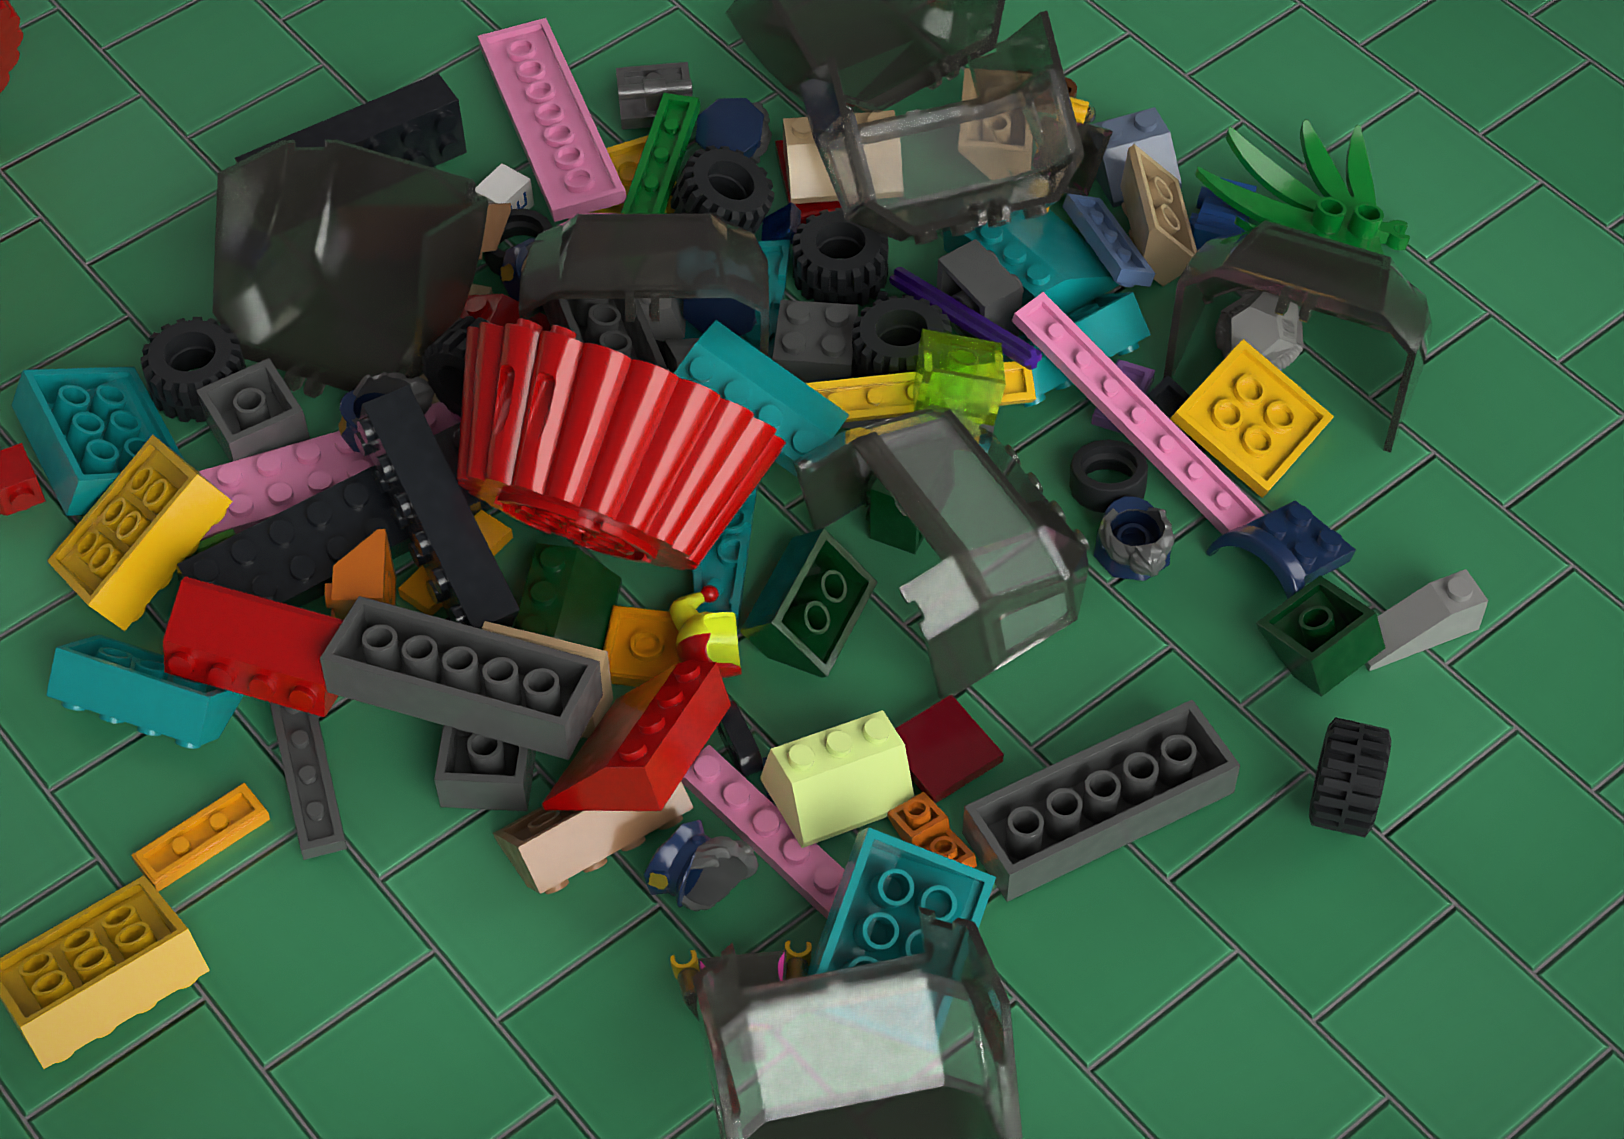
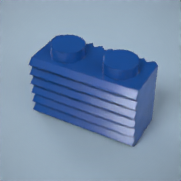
[1189,177,1257,261]

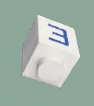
[473,163,534,209]

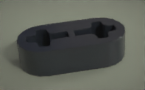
[716,701,764,777]

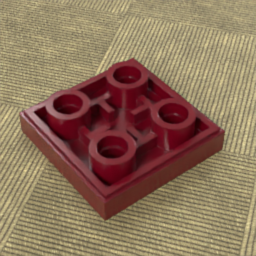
[895,694,1004,804]

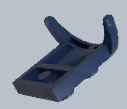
[1206,500,1356,599]

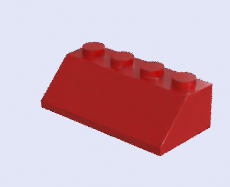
[163,576,344,717]

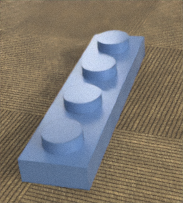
[1062,193,1156,287]

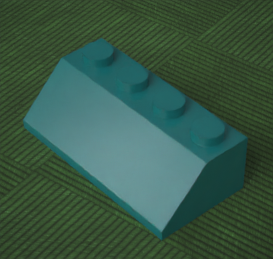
[971,292,1151,407]
[674,320,849,481]
[46,634,244,749]

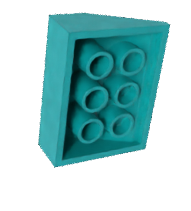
[942,197,1119,314]
[11,367,184,516]
[797,827,996,1052]

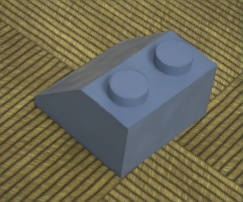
[1084,107,1182,208]

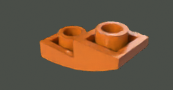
[887,791,977,868]

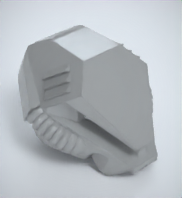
[1215,289,1303,371]

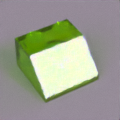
[913,329,1006,426]

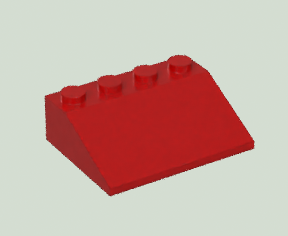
[542,660,731,811]

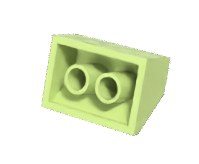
[760,710,915,848]

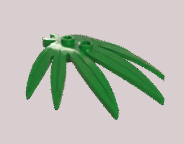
[1195,119,1410,273]

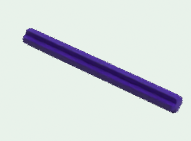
[889,267,1042,370]

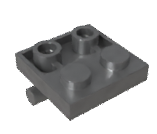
[616,62,692,130]

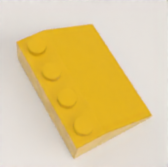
[47,435,233,631]
[0,875,210,1069]

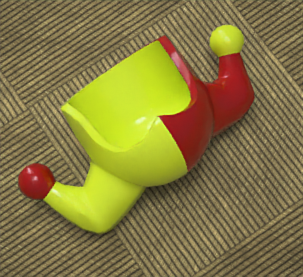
[669,585,742,678]

